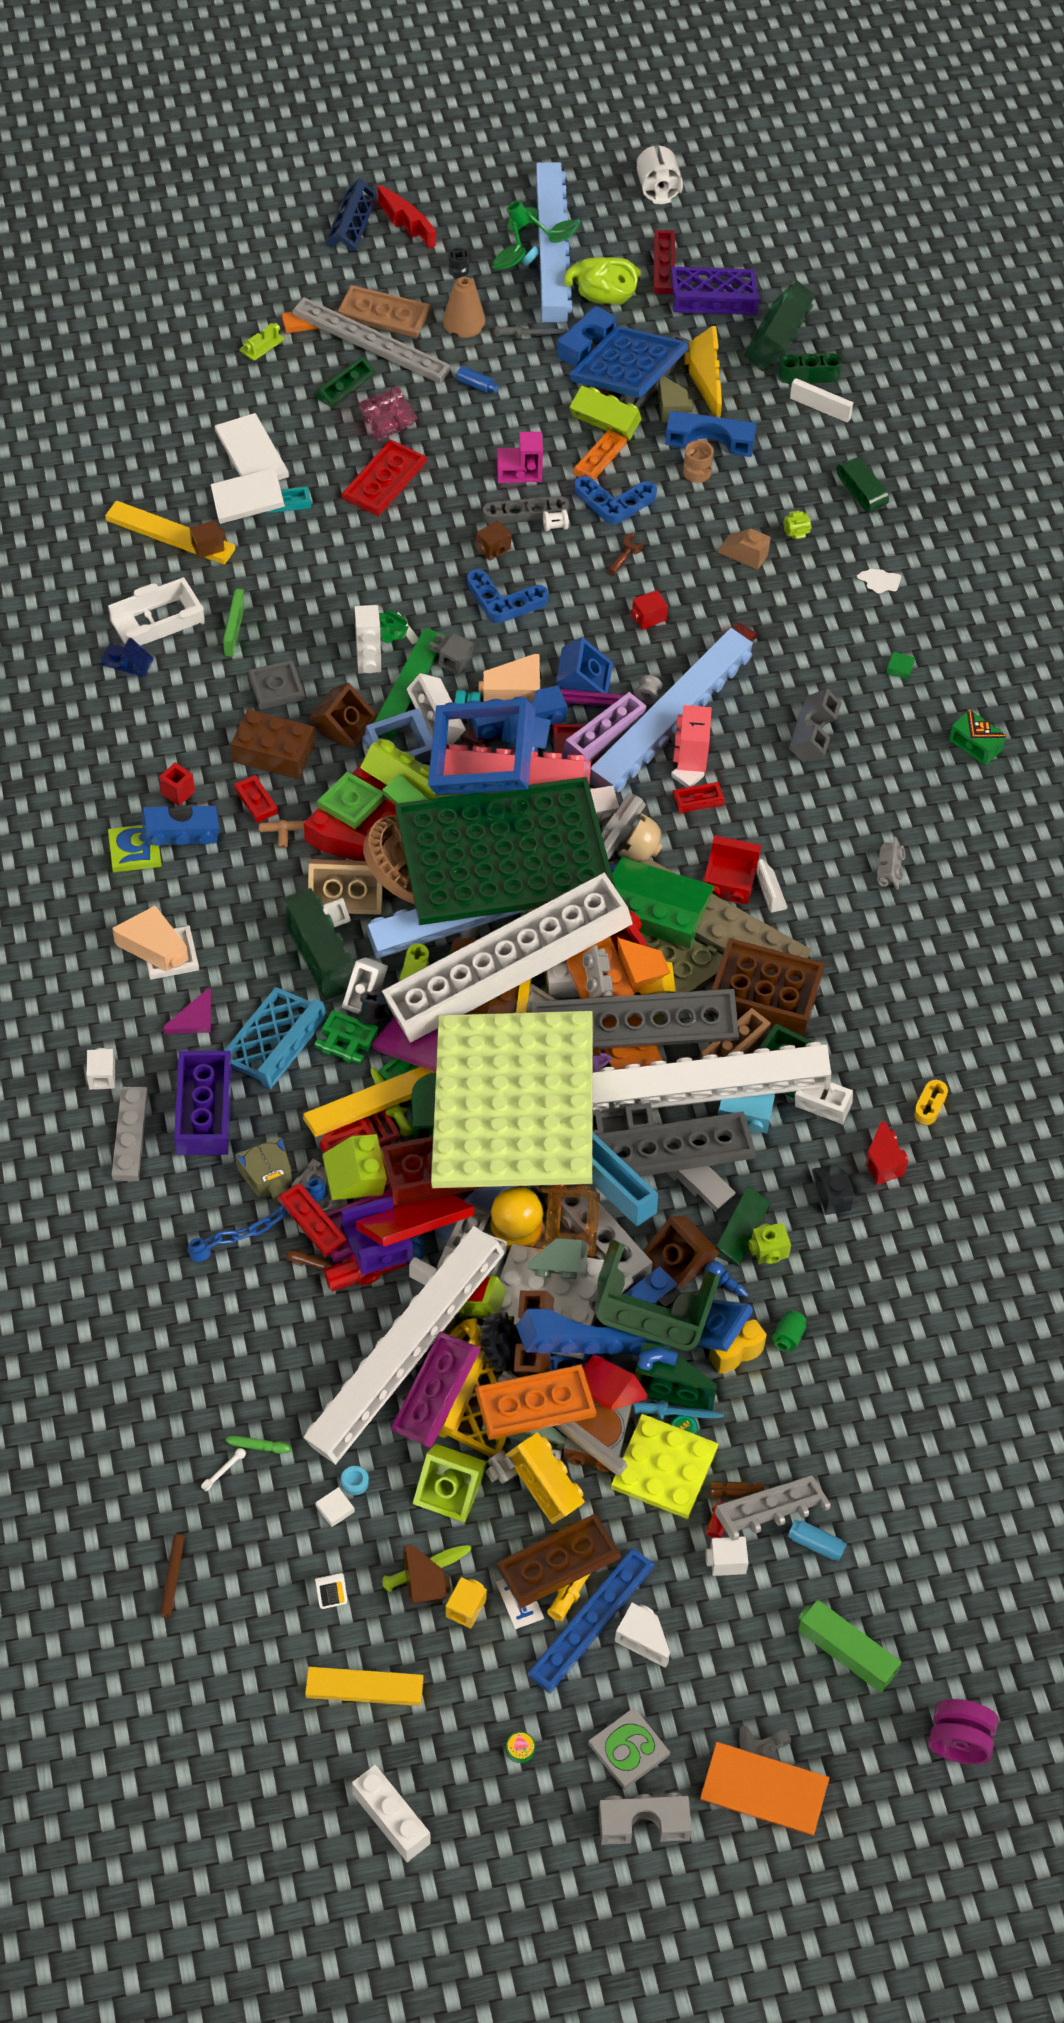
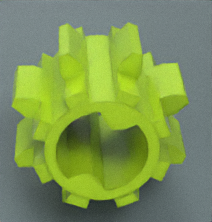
[783,511,811,539]

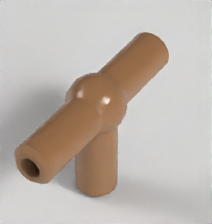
[259,820,306,849]

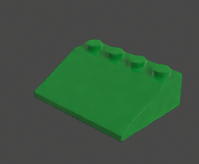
[612,857,714,949]

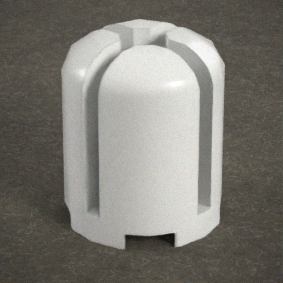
[636,146,683,204]

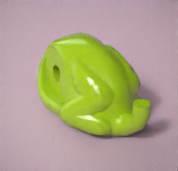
[564,257,641,305]

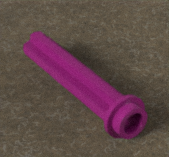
[561,689,628,707]

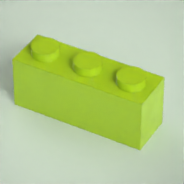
[569,385,642,441]

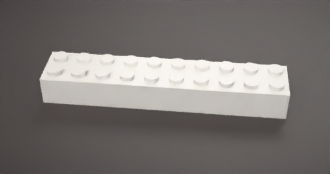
[382,873,633,1043]
[593,1042,831,1112]

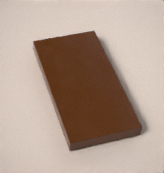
[496,1513,621,1609]

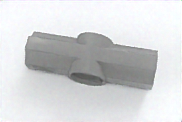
[601,793,646,860]

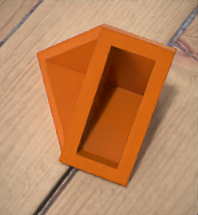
[618,938,671,993]

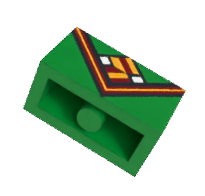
[949,710,1007,766]

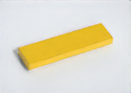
[305,1667,424,1706]

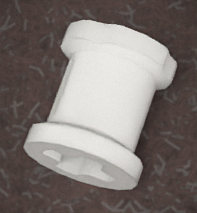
[543,509,569,532]

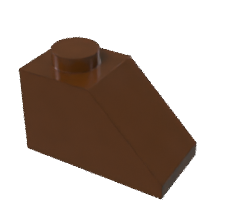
[402,1544,450,1605]

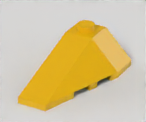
[684,326,722,418]

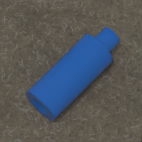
[456,366,499,393]

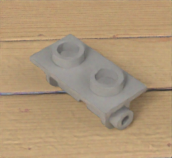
[877,836,905,890]
[583,945,614,998]

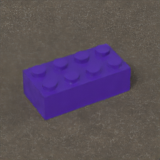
[174,1051,232,1155]

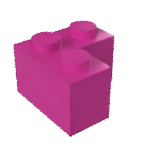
[497,431,543,483]

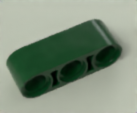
[778,353,842,384]
[836,457,889,512]

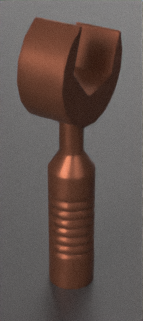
[607,533,644,576]

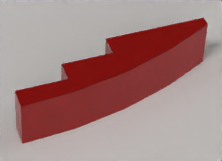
[377,185,436,248]

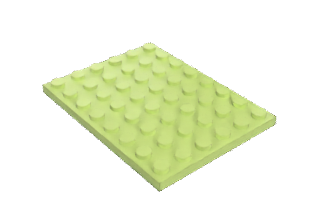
[431,1011,593,1188]

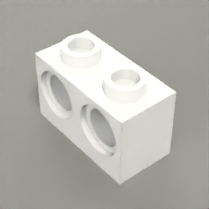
[795,1082,853,1124]

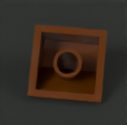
[309,683,378,749]
[643,1216,720,1289]

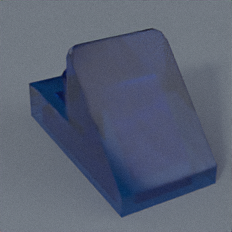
[101,637,154,677]

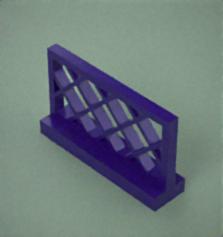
[671,267,760,315]

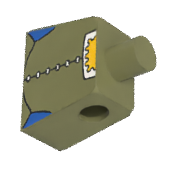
[235,1137,292,1202]

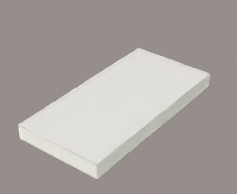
[215,413,289,480]

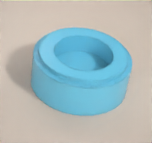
[520,246,540,266]
[341,1466,369,1495]

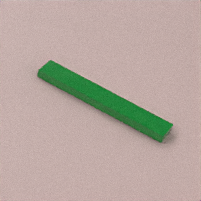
[374,628,446,740]

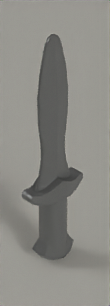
[494,324,567,338]

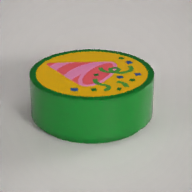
[506,1732,535,1763]

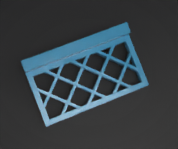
[224,987,327,1089]

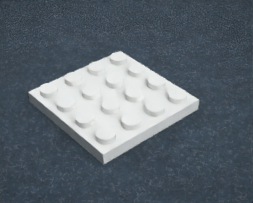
[483,1244,604,1359]

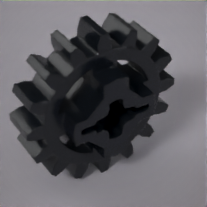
[478,1312,522,1372]

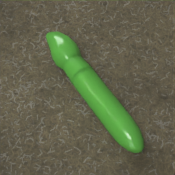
[225,1435,292,1454]

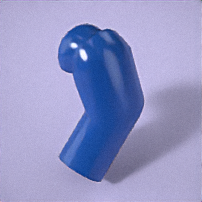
[638,1347,678,1370]

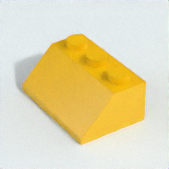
[506,1432,585,1524]

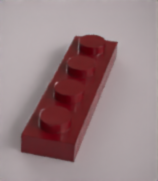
[653,230,675,295]

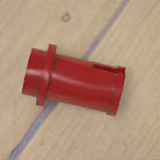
[705,1502,725,1538]

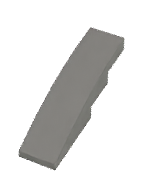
[644,1144,736,1212]

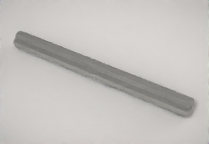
[498,1371,627,1475]

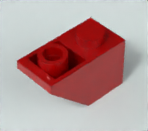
[865,1121,909,1185]

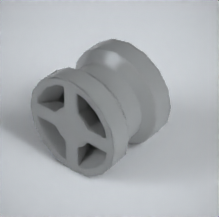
[635,675,663,704]

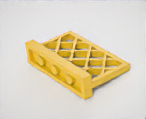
[438,1342,512,1458]

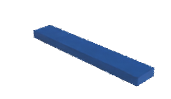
[528,1547,655,1693]

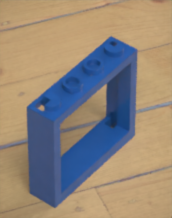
[428,697,535,795]

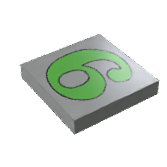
[588,1707,670,1790]

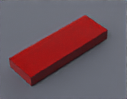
[278,1182,347,1258]

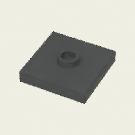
[248,660,305,710]

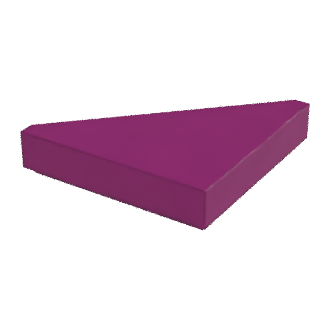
[164,989,211,1034]

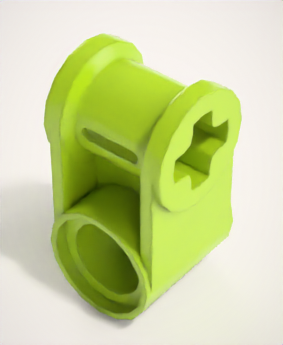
[400,944,429,981]

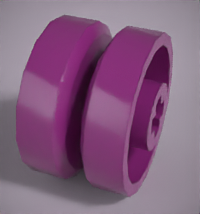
[928,1699,999,1765]

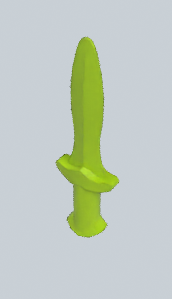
[370,1068,412,1136]
[383,1545,471,1592]

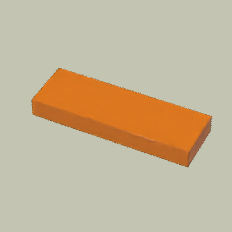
[573,430,627,480]

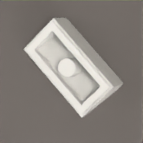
[756,859,787,912]

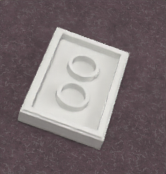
[211,467,285,524]

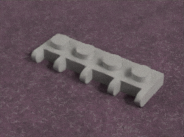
[715,1476,830,1541]

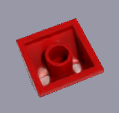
[583,1354,647,1411]

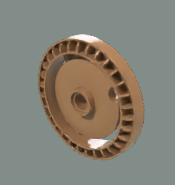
[363,815,415,905]

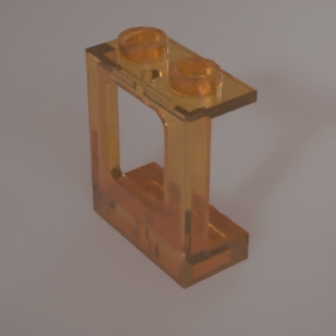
[536,1185,600,1256]

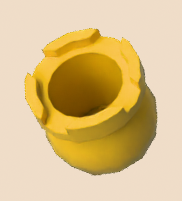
[490,1186,543,1250]

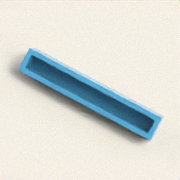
[592,1133,658,1226]

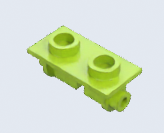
[239,323,285,361]

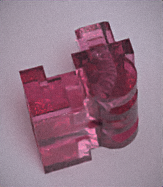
[358,386,418,442]

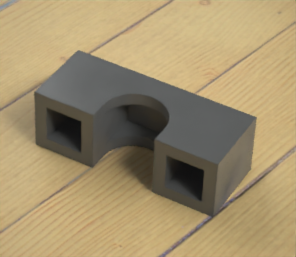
[789,688,841,763]
[593,1103,654,1135]

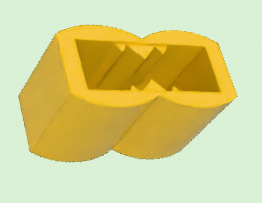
[709,1320,767,1374]

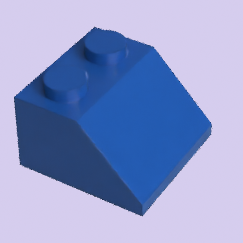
[556,637,613,693]

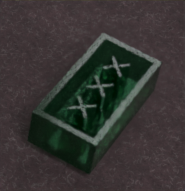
[743,280,816,371]
[284,888,354,1000]

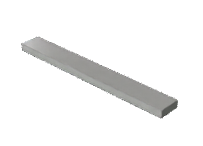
[293,297,451,384]

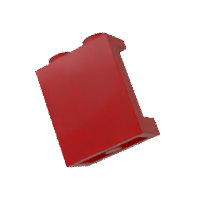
[702,835,762,905]

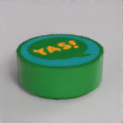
[671,1415,698,1435]

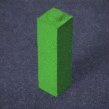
[798,1600,901,1694]

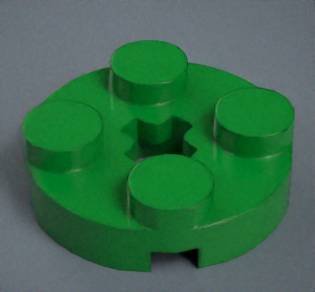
[378,608,409,643]

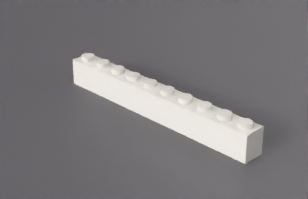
[303,1226,505,1465]

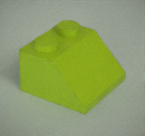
[322,1134,387,1200]
[413,1444,487,1522]

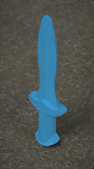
[631,1400,724,1419]

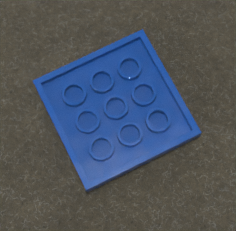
[569,325,688,398]

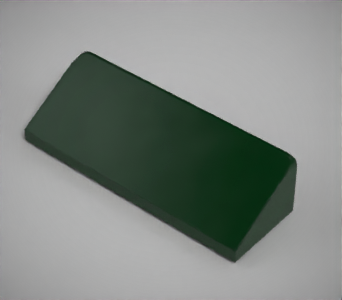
[313,356,376,408]
[716,1186,770,1266]

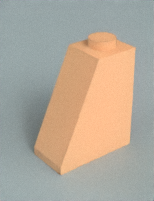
[479,654,540,703]
[112,906,188,971]

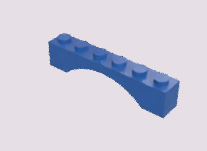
[516,1309,671,1355]

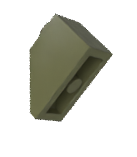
[658,375,693,422]

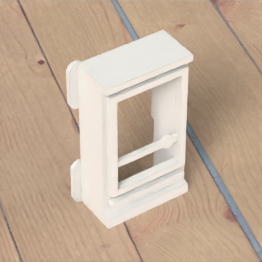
[108,577,205,652]

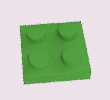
[317,772,385,829]

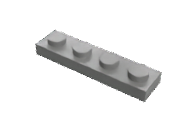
[112,1087,148,1181]

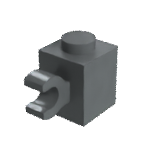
[429,633,474,676]

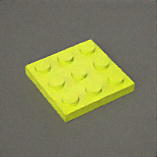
[611,1414,719,1519]

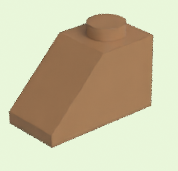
[718,528,771,570]

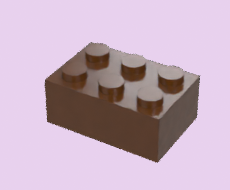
[231,709,315,780]

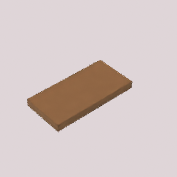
[337,285,431,338]

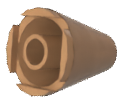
[443,277,485,338]

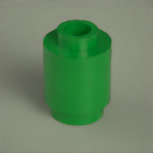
[772,1310,807,1352]

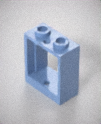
[363,708,433,763]

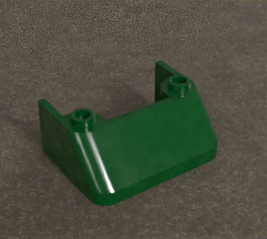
[595,1239,721,1351]

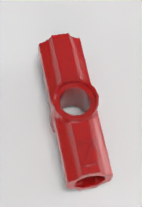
[323,1255,406,1292]

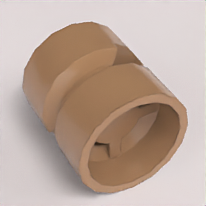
[683,440,714,483]

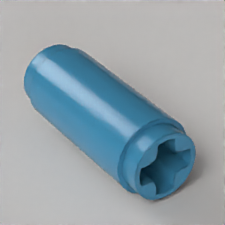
[788,1519,847,1562]

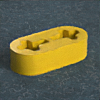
[914,1080,948,1125]

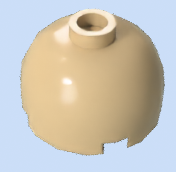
[618,813,663,862]

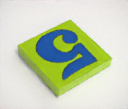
[108,825,162,873]

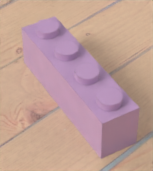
[562,692,646,762]

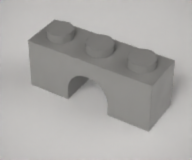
[599,1793,692,1845]

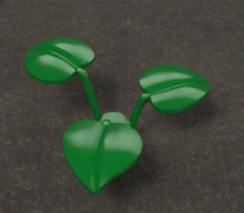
[491,200,581,269]

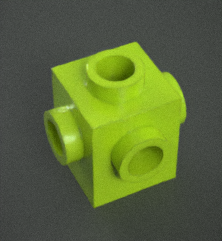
[748,1223,791,1264]

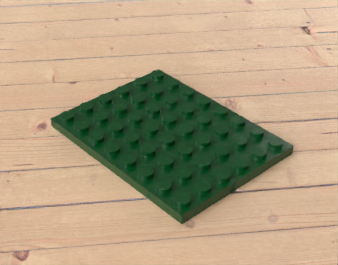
[395,777,616,925]

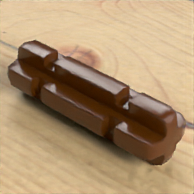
[710,1481,765,1499]

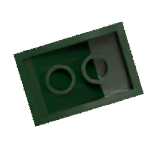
[635,1342,717,1411]

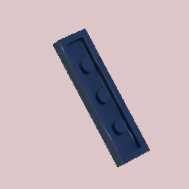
[325,178,378,251]

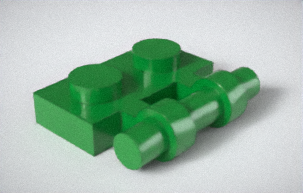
[314,1010,378,1065]

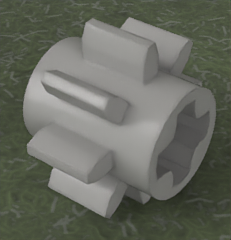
[485,1450,518,1484]

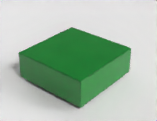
[886,651,915,679]

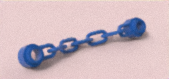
[187,1178,328,1262]

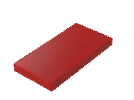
[342,439,427,517]
[356,1190,475,1247]

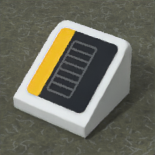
[315,1573,347,1609]

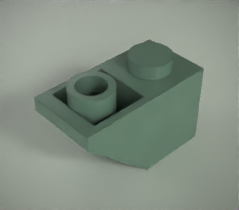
[527,1238,588,1279]

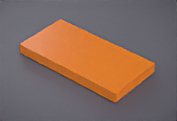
[475,1364,597,1440]
[700,1742,830,1836]

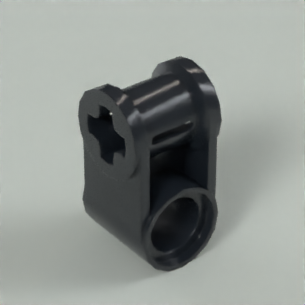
[357,986,395,1025]

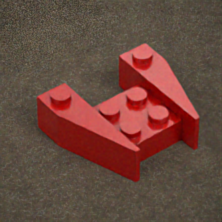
[303,762,396,861]

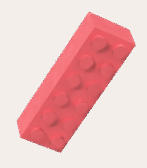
[443,744,591,785]

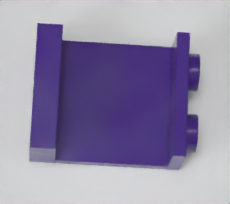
[341,1197,412,1275]

